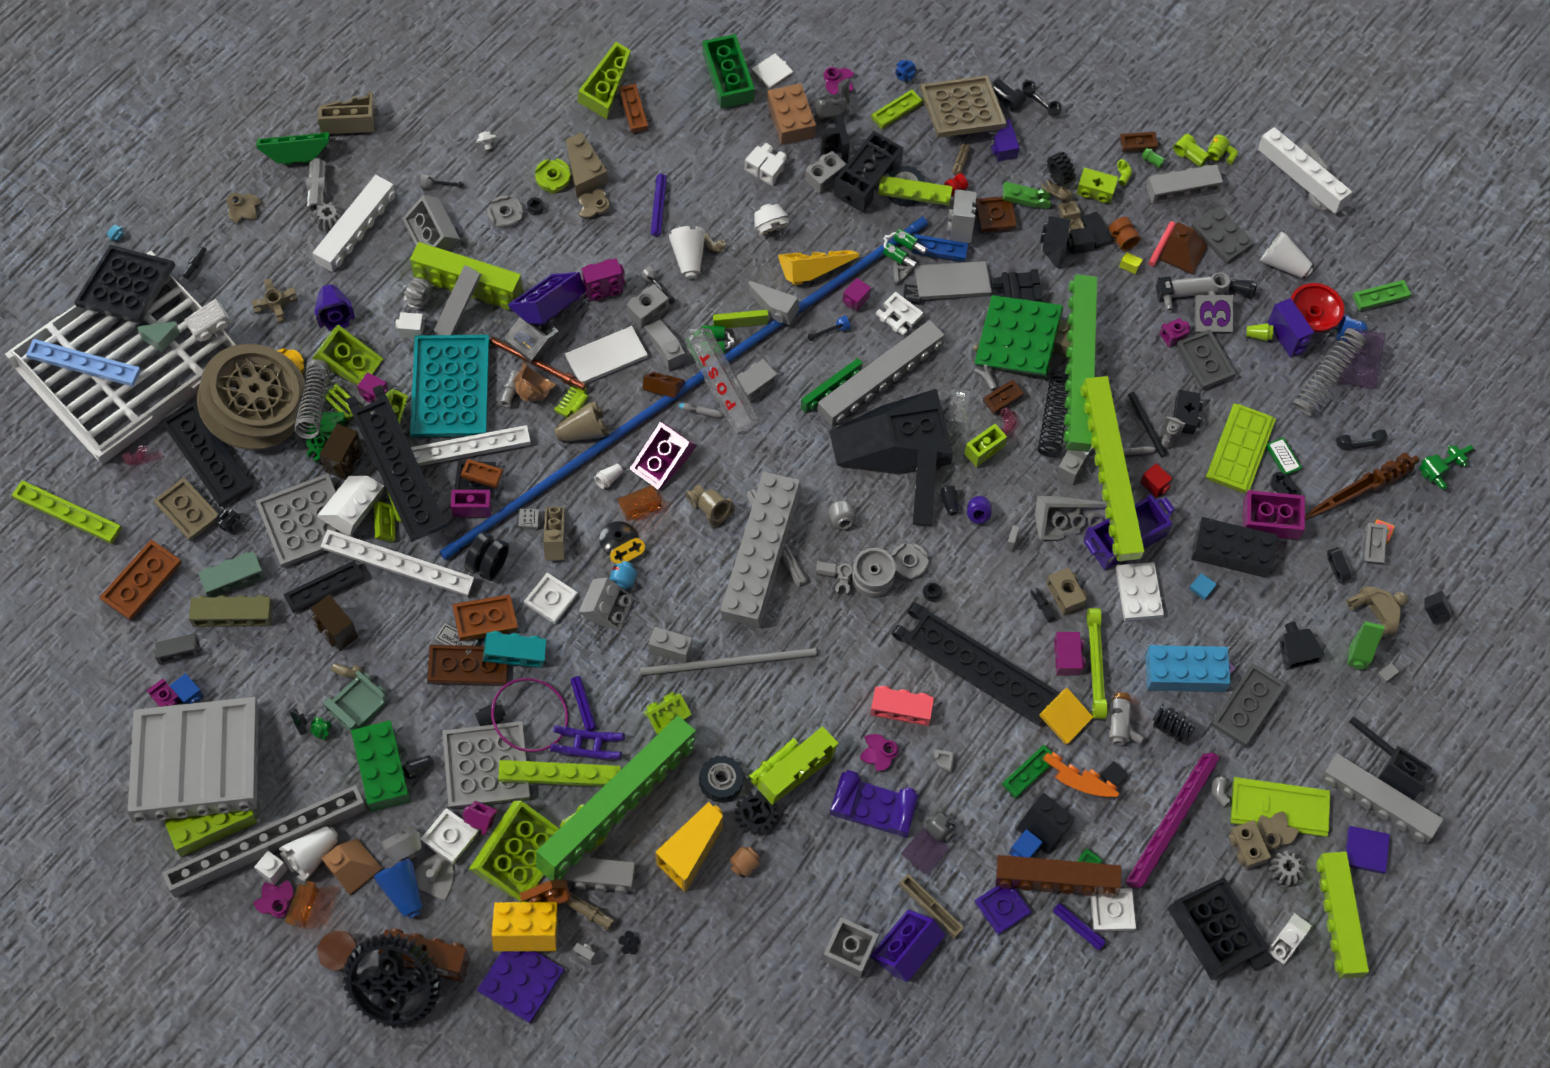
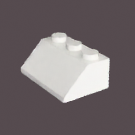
[317,476,384,536]

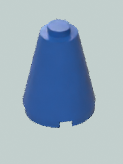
[374,859,423,919]

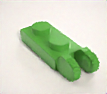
[1003,182,1051,209]

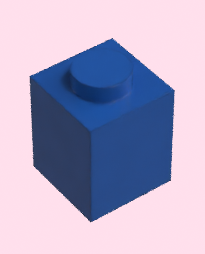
[169,673,204,704]
[1009,829,1042,858]

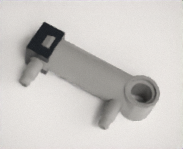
[1155,272,1230,311]

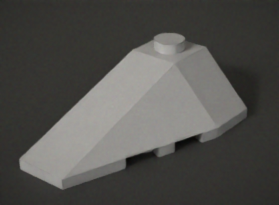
[1035,496,1107,540]

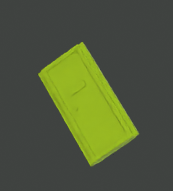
[1205,403,1276,493]
[1230,777,1330,837]

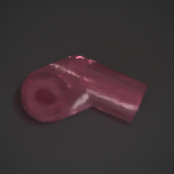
[1000,408,1016,436]
[122,445,147,465]

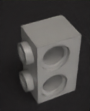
[805,151,846,194]

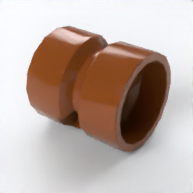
[1108,216,1141,251]

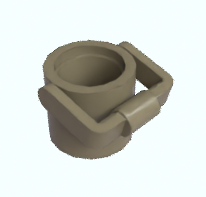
[698,489,736,529]

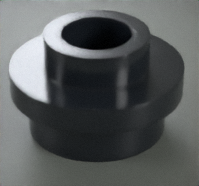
[923,583,942,602]

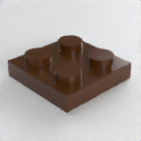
[975,196,1017,233]

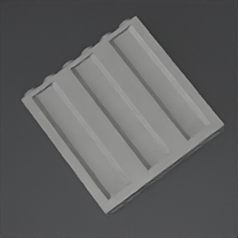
[128,697,259,823]

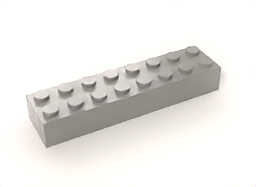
[720,472,802,628]

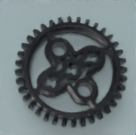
[342,932,442,1029]

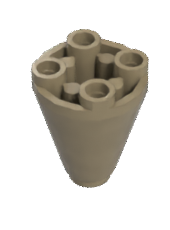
[554,401,610,442]

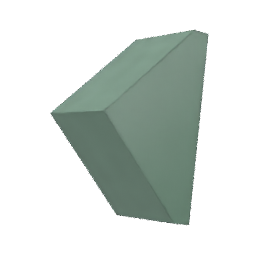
[138,321,180,352]

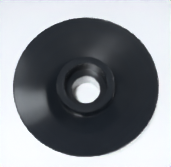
[599,521,638,557]

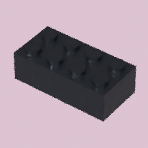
[1191,517,1277,578]

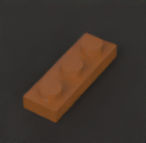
[619,84,648,133]

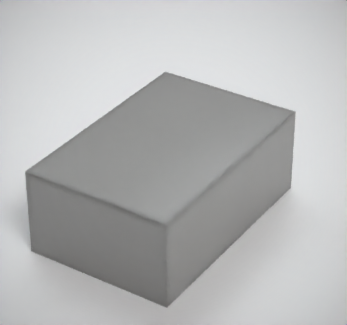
[1377,663,1399,683]

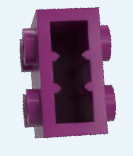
[581,258,625,302]

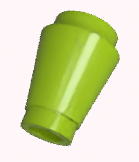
[1246,323,1273,341]

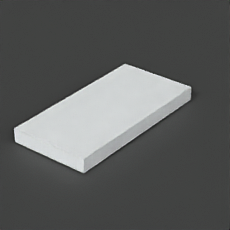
[565,326,648,384]

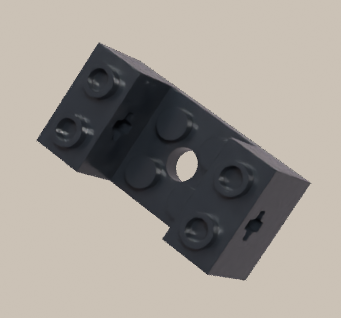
[833,130,904,212]

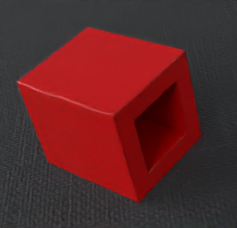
[1140,463,1172,498]

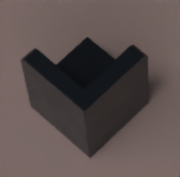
[1424,591,1452,624]

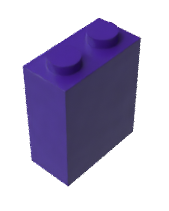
[1267,298,1314,357]

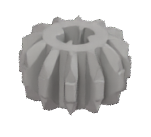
[313,202,343,233]
[403,277,432,310]
[1269,851,1305,887]

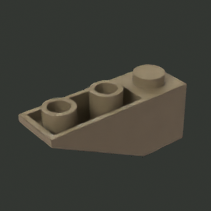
[544,506,565,561]

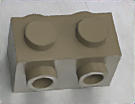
[1228,820,1271,870]

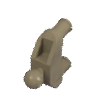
[1346,586,1408,638]

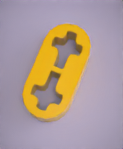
[610,538,645,564]

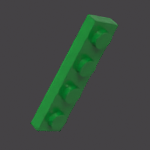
[801,358,862,413]

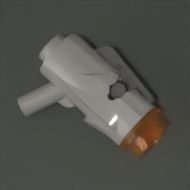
[1105,692,1144,746]

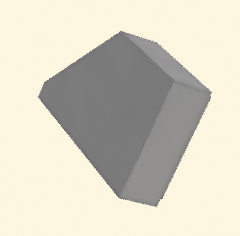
[893,253,912,286]

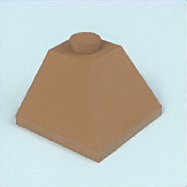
[321,839,383,895]

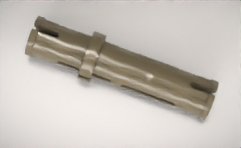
[565,891,615,931]

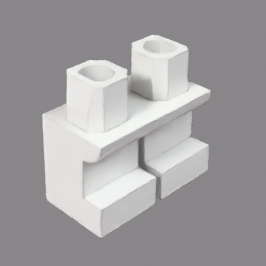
[745,143,787,186]

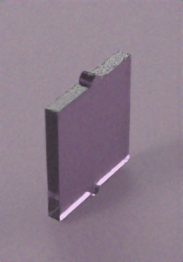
[901,827,949,875]

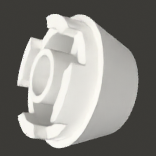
[754,204,789,235]

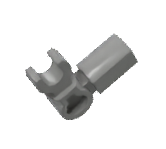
[815,561,852,596]

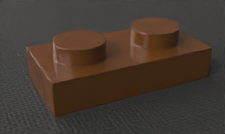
[1120,132,1158,152]
[983,380,1024,415]

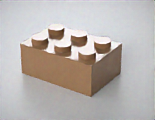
[767,83,816,145]

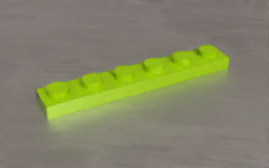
[11,480,122,544]
[498,760,621,787]

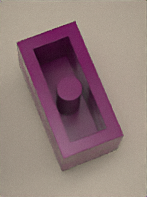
[451,490,492,517]
[1054,632,1085,676]

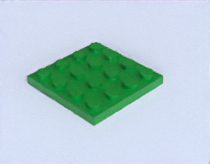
[974,295,1064,376]

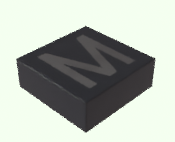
[903,284,921,305]

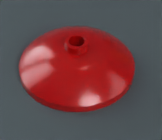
[1291,283,1344,332]

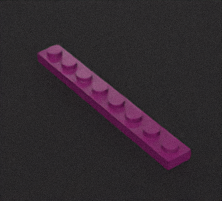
[1125,753,1220,887]

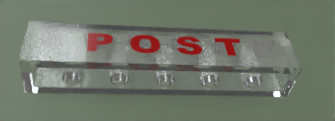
[685,328,762,435]

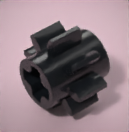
[216,509,241,533]

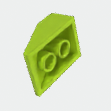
[312,325,383,386]

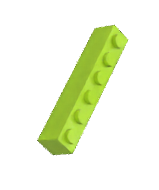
[1316,852,1369,979]

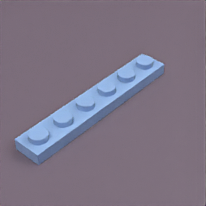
[26,339,141,387]

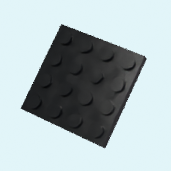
[74,245,176,323]

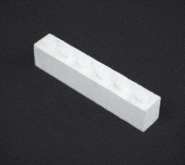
[1258,127,1352,214]
[312,175,396,272]

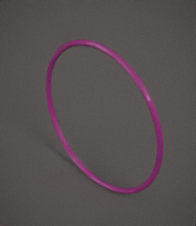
[491,678,568,752]

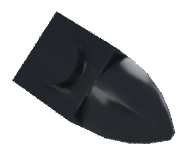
[288,708,308,735]

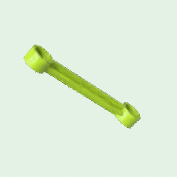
[1087,608,1107,719]

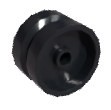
[464,532,509,581]

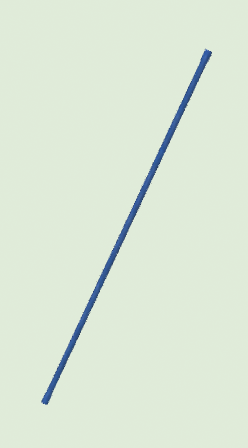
[439,217,928,561]

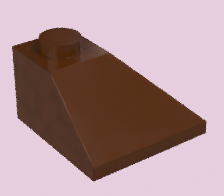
[1160,222,1207,275]

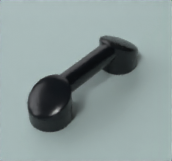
[1022,80,1062,116]
[1335,430,1388,451]

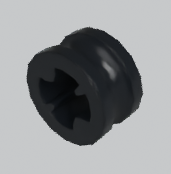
[527,197,544,216]

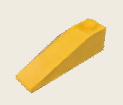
[778,250,859,285]

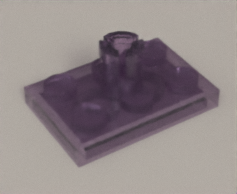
[1338,327,1386,389]

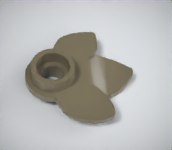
[1041,179,1073,203]
[578,189,610,218]
[226,193,261,224]
[1257,811,1298,850]

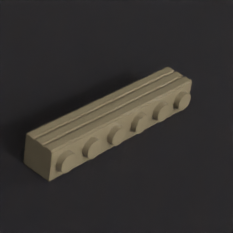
[899,874,964,939]

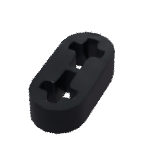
[1270,472,1301,495]
[1327,547,1351,583]

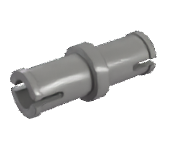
[499,371,518,408]

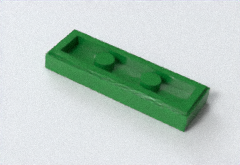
[1002,745,1052,799]

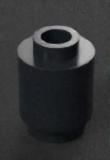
[475,702,506,726]

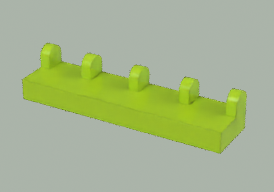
[879,176,952,206]

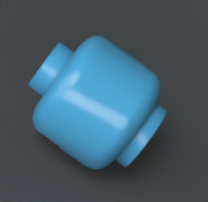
[609,561,637,591]

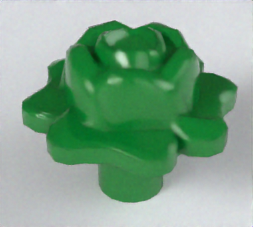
[310,717,332,740]

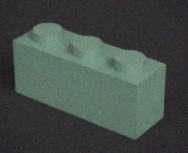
[198,551,265,597]

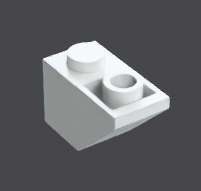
[1268,913,1312,964]

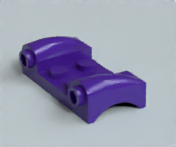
[830,770,919,838]

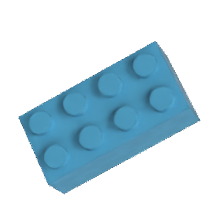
[1145,645,1230,692]

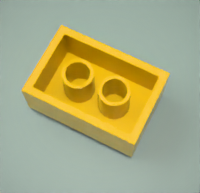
[492,902,558,951]

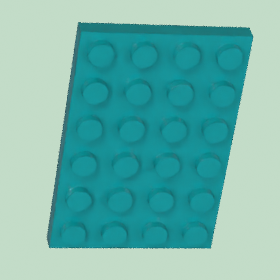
[410,335,489,437]

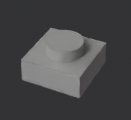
[573,943,596,966]

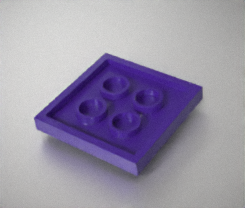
[477,951,564,1024]

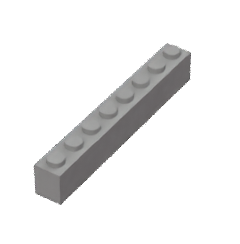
[817,320,944,426]

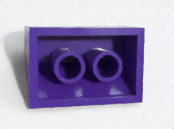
[870,909,945,982]

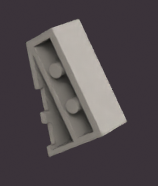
[947,190,976,243]

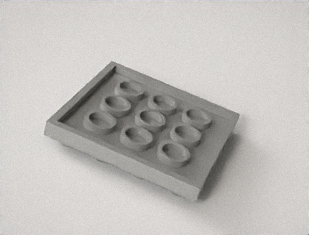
[256,473,354,568]
[442,721,530,809]

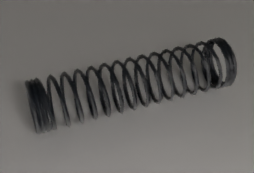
[1037,366,1068,457]

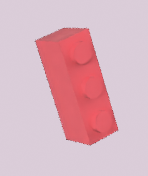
[870,686,934,726]

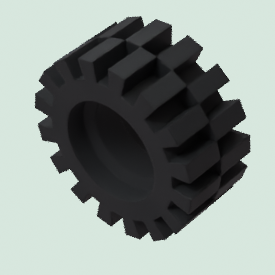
[1047,151,1076,187]

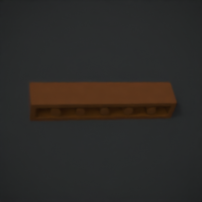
[995,855,1121,898]

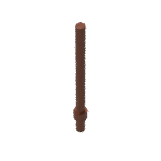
[489,337,586,390]

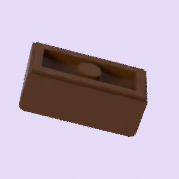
[643,372,685,398]

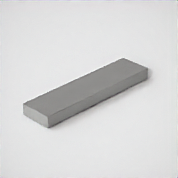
[434,265,482,335]

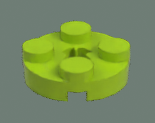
[535,159,571,194]

